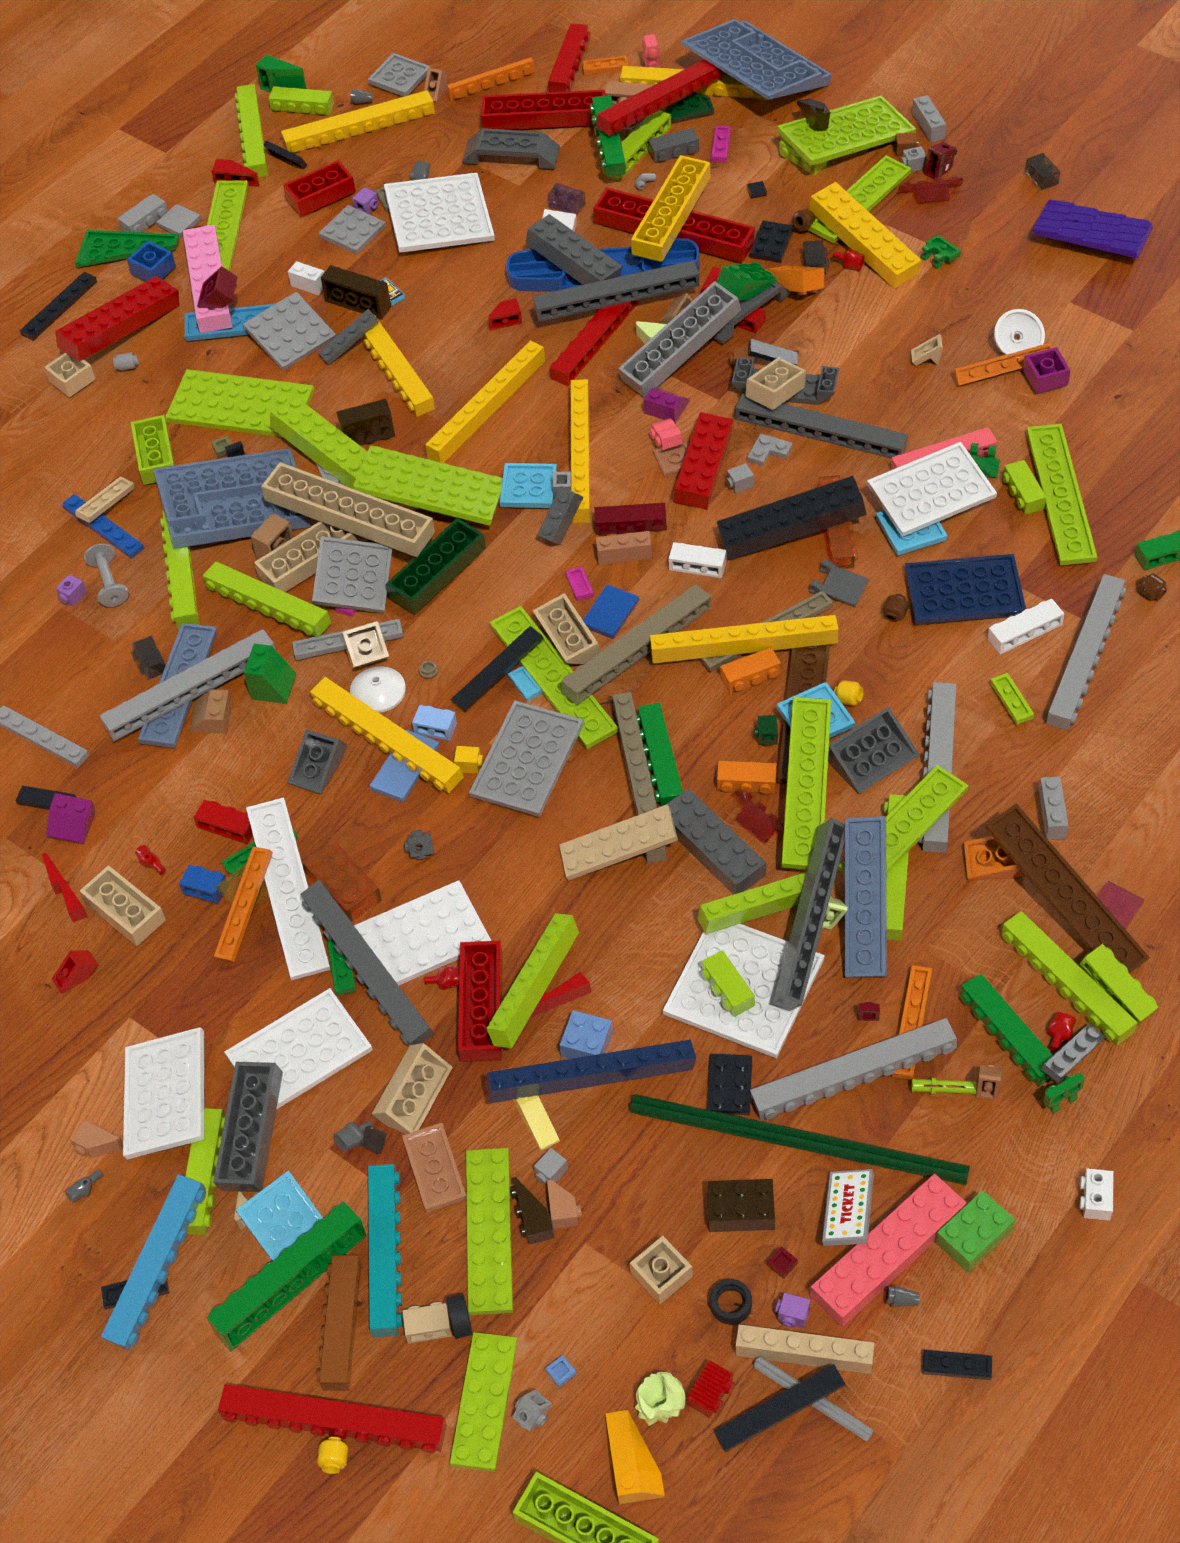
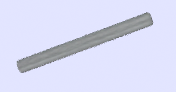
[754,1356,873,1441]

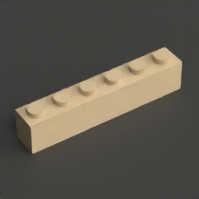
[736,1324,874,1374]

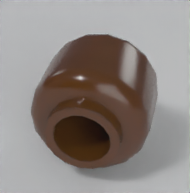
[792,209,816,232]
[1139,573,1167,601]
[882,594,909,622]

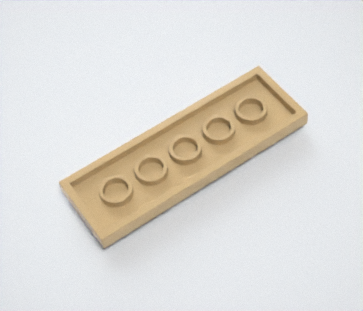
[560,804,678,880]

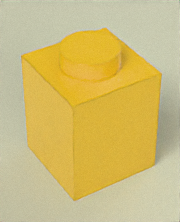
[454,746,484,774]

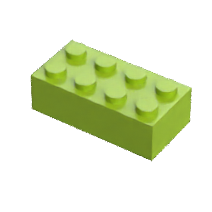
[131,415,175,485]

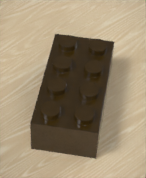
[321,265,391,320]

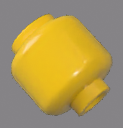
[834,680,863,706]
[317,1437,348,1474]

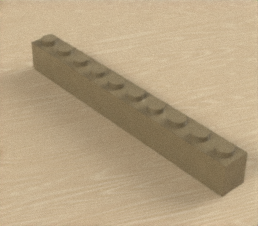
[561,585,711,705]
[612,692,666,863]

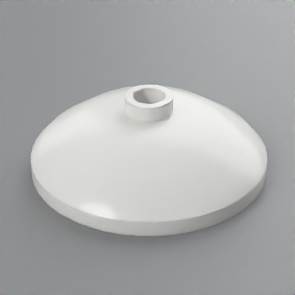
[994,309,1045,355]
[350,666,406,713]

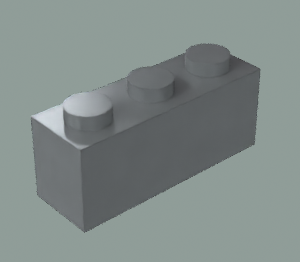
[648,128,699,163]
[538,486,584,545]

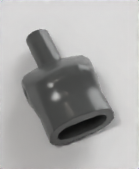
[410,161,431,180]
[333,1121,373,1153]
[64,1169,103,1203]

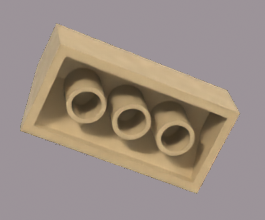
[533,593,601,664]
[372,1043,453,1134]

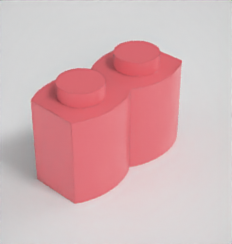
[642,34,660,68]
[649,418,683,450]

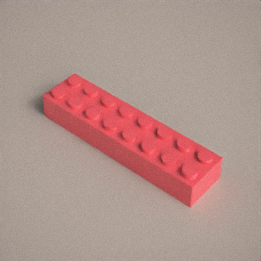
[810,1174,967,1328]

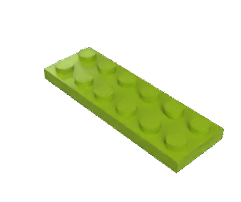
[450,1332,518,1472]

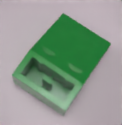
[256,54,307,93]
[717,262,778,301]

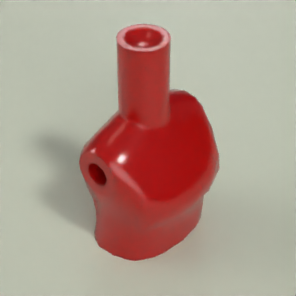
[833,249,865,271]
[135,845,166,875]
[424,966,460,990]
[1048,1012,1076,1051]

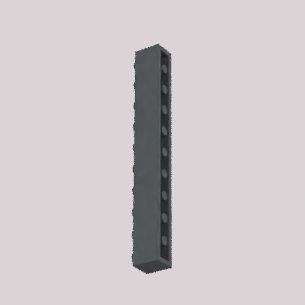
[533,260,700,322]
[736,394,908,459]
[772,818,845,1011]
[300,880,435,1046]

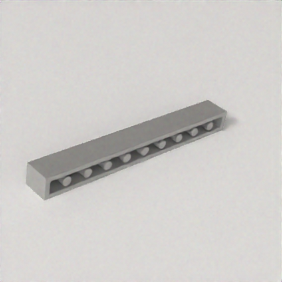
[1047,574,1127,731]
[100,629,276,741]
[919,682,956,853]
[750,1018,957,1120]

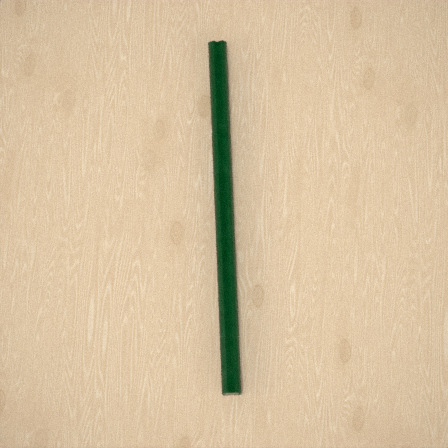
[630,1094,970,1185]

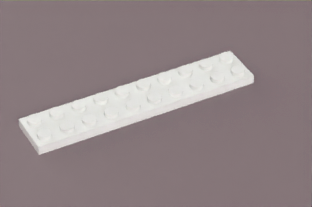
[246,798,330,981]

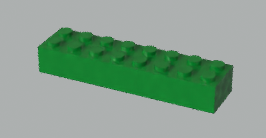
[207,1202,367,1352]

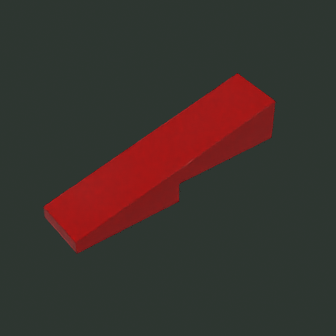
[42,853,88,922]
[530,972,591,1017]

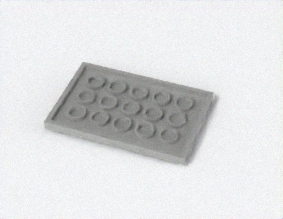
[469,700,584,817]

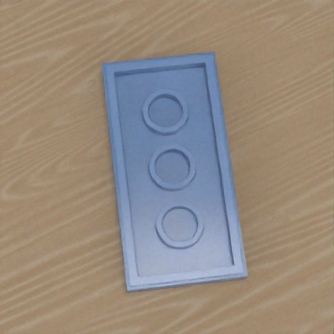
[369,730,440,803]

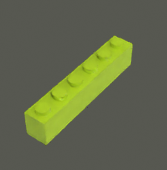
[603,110,671,181]
[697,872,807,934]
[185,1108,225,1235]

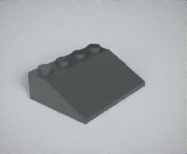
[828,706,920,794]

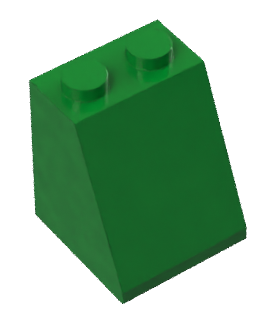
[244,643,297,704]

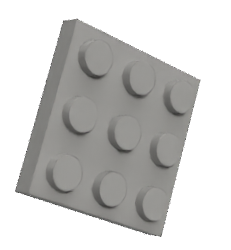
[368,53,431,97]
[319,205,386,255]

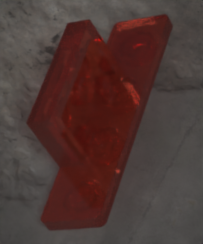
[898,176,963,204]
[734,790,784,843]

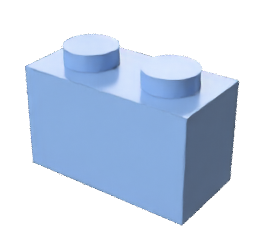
[412,705,457,741]

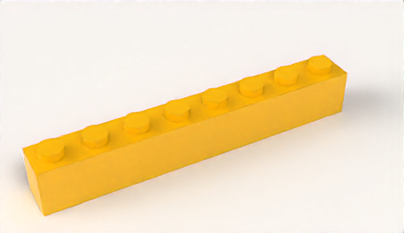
[360,315,435,417]

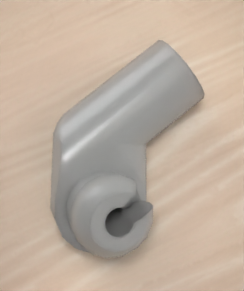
[635,173,656,190]

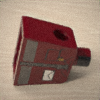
[924,142,957,181]

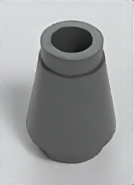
[351,89,373,104]
[886,1284,920,1307]

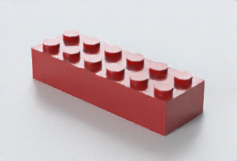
[673,412,733,510]
[458,940,503,1062]

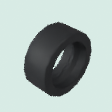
[710,1279,752,1325]
[446,1294,473,1339]

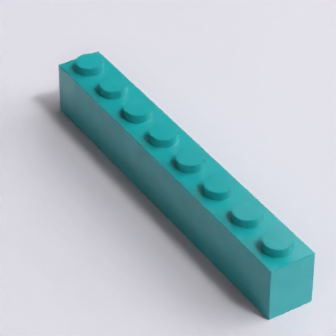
[368,1164,403,1338]

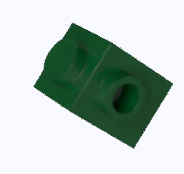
[754,715,778,746]

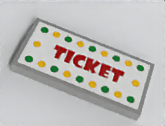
[822,1169,874,1246]

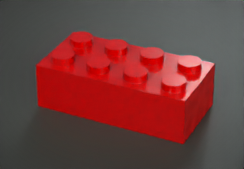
[283,160,356,217]

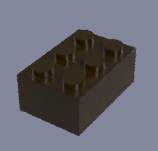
[336,399,395,446]
[707,1179,775,1232]

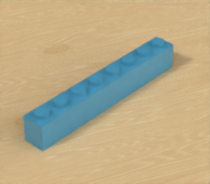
[101,1174,206,1351]

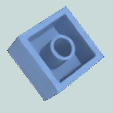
[560,1010,613,1059]

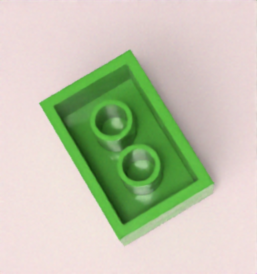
[936,1190,1016,1273]

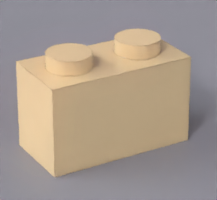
[403,1302,452,1344]

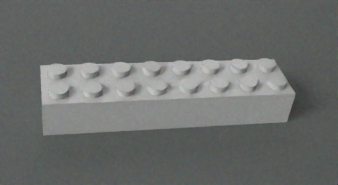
[618,281,741,398]

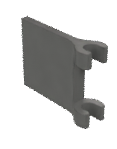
[809,559,869,607]

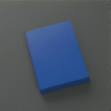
[583,584,639,639]

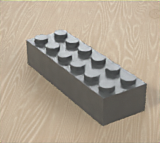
[525,214,623,285]
[666,789,766,895]
[213,1062,283,1192]

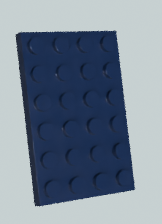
[905,554,1026,625]

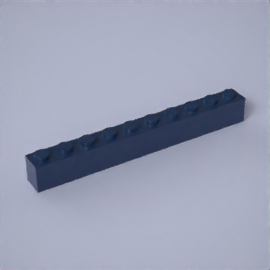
[485,1039,696,1103]

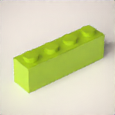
[268,86,334,115]
[1079,944,1159,1026]

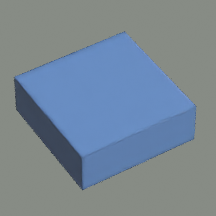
[545,1355,577,1388]

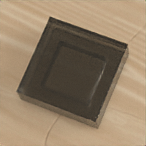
[361,1125,386,1154]

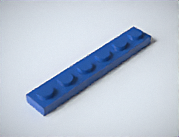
[62,494,144,559]

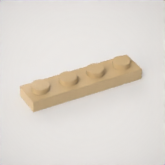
[75,476,134,523]

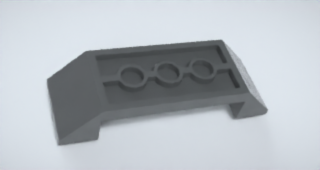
[462,128,560,169]
[712,282,792,344]
[732,357,839,405]

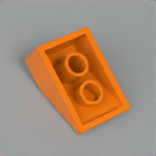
[765,265,824,295]
[964,836,1025,880]

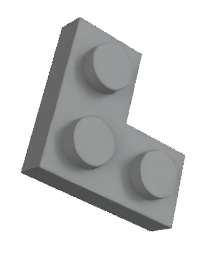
[747,433,793,467]

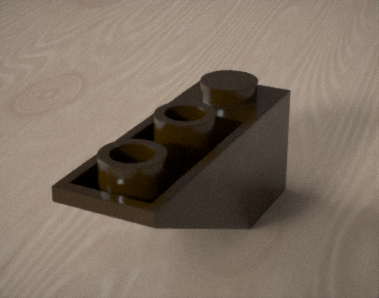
[510,1177,554,1245]

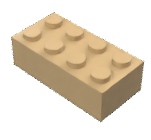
[79,865,166,946]

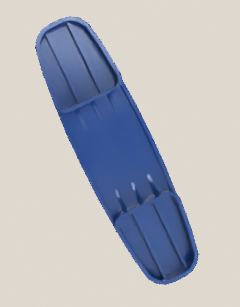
[506,238,700,292]

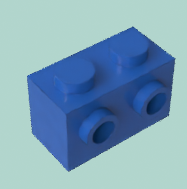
[179,865,228,904]

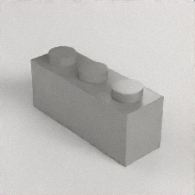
[912,95,946,143]
[117,194,168,232]
[1038,777,1068,840]

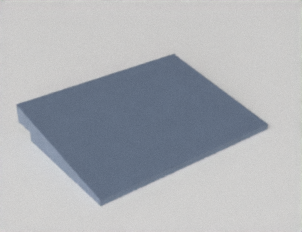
[681,19,832,100]
[153,448,313,549]

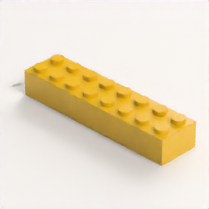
[631,155,711,262]
[809,182,922,289]

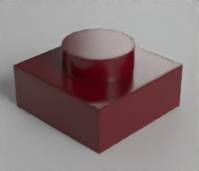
[858,1002,880,1021]
[767,1246,798,1279]

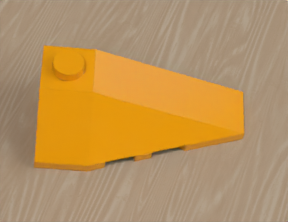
[605,1410,665,1505]

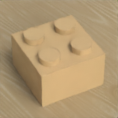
[44,353,95,397]
[341,621,389,669]
[630,1236,693,1305]

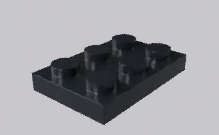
[750,220,794,263]
[708,1054,752,1116]

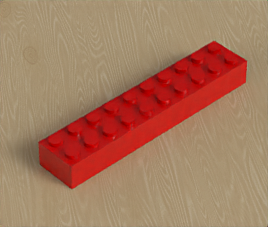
[593,187,755,263]

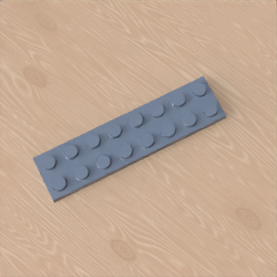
[138,623,218,748]
[845,816,887,978]

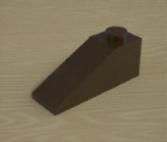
[797,99,831,131]

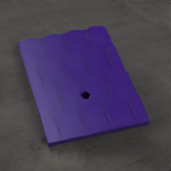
[1033,199,1153,258]

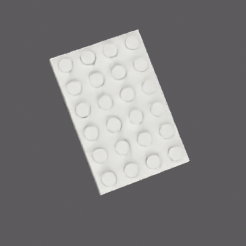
[867,442,997,537]
[354,880,491,985]
[225,988,373,1110]
[123,1027,204,1159]

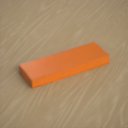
[582,56,629,75]

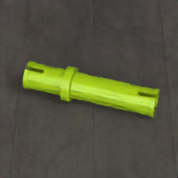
[911,1077,977,1095]

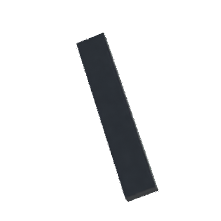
[451,626,544,713]
[714,1364,846,1453]

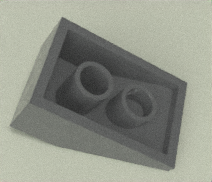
[287,729,347,794]

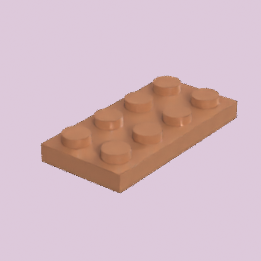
[402,1123,467,1213]

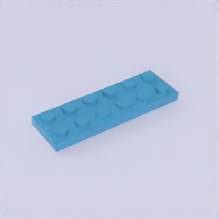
[184,304,275,341]

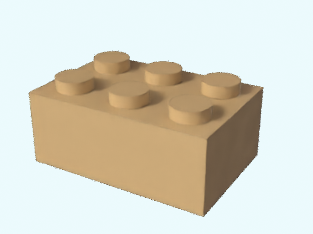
[746,357,806,410]

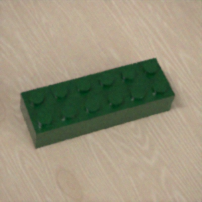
[385,518,486,615]

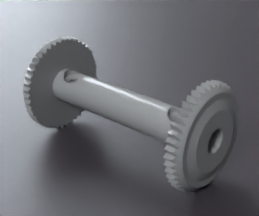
[84,544,129,607]

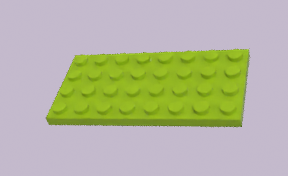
[776,95,916,166]
[165,369,314,438]
[353,445,503,526]

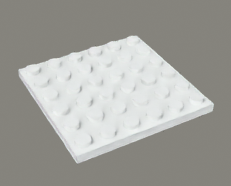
[384,173,495,253]
[663,924,825,1059]

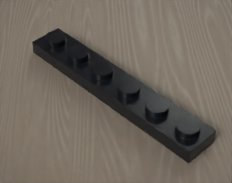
[20,272,97,341]

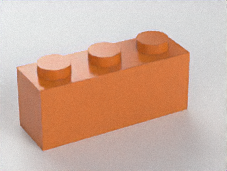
[720,647,781,693]
[717,761,777,794]

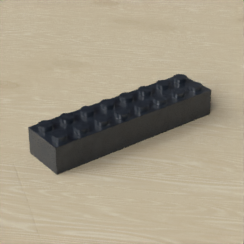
[716,476,867,561]

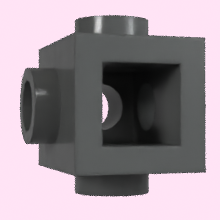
[404,830,434,859]

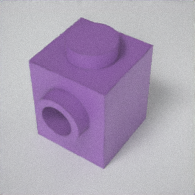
[352,187,379,214]
[55,574,87,606]
[775,1293,810,1329]

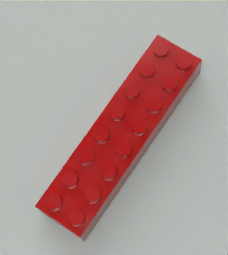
[481,90,605,130]
[55,276,180,362]

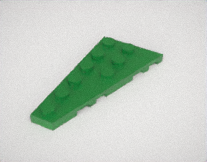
[75,230,180,268]

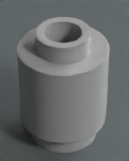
[113,352,139,371]

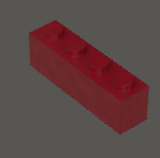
[594,503,667,535]

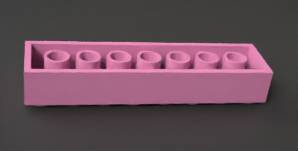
[183,225,233,333]

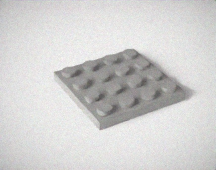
[243,292,336,371]
[312,536,392,613]

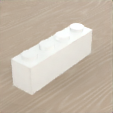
[987,599,1064,654]

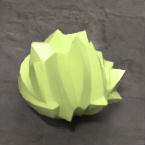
[635,1372,686,1426]

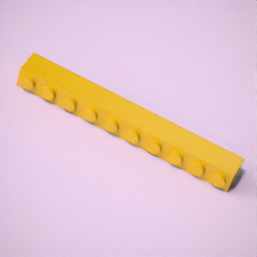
[620,66,773,100]
[281,90,435,153]
[425,340,545,463]
[571,379,590,523]
[650,615,838,663]
[310,677,464,793]

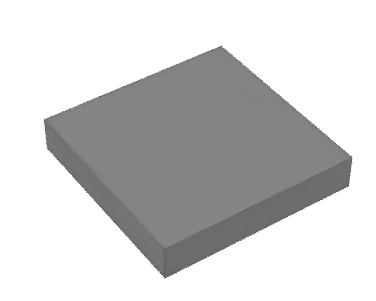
[156,204,201,237]

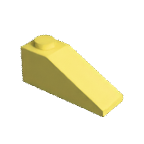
[512,1096,560,1151]

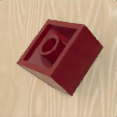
[197,266,238,308]

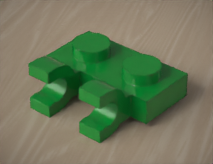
[920,234,961,269]
[970,442,1000,477]
[1043,1072,1085,1114]

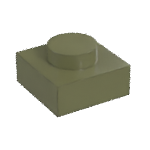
[211,436,231,457]

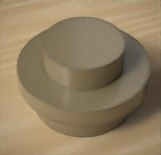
[419,661,438,679]

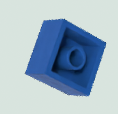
[127,241,176,281]

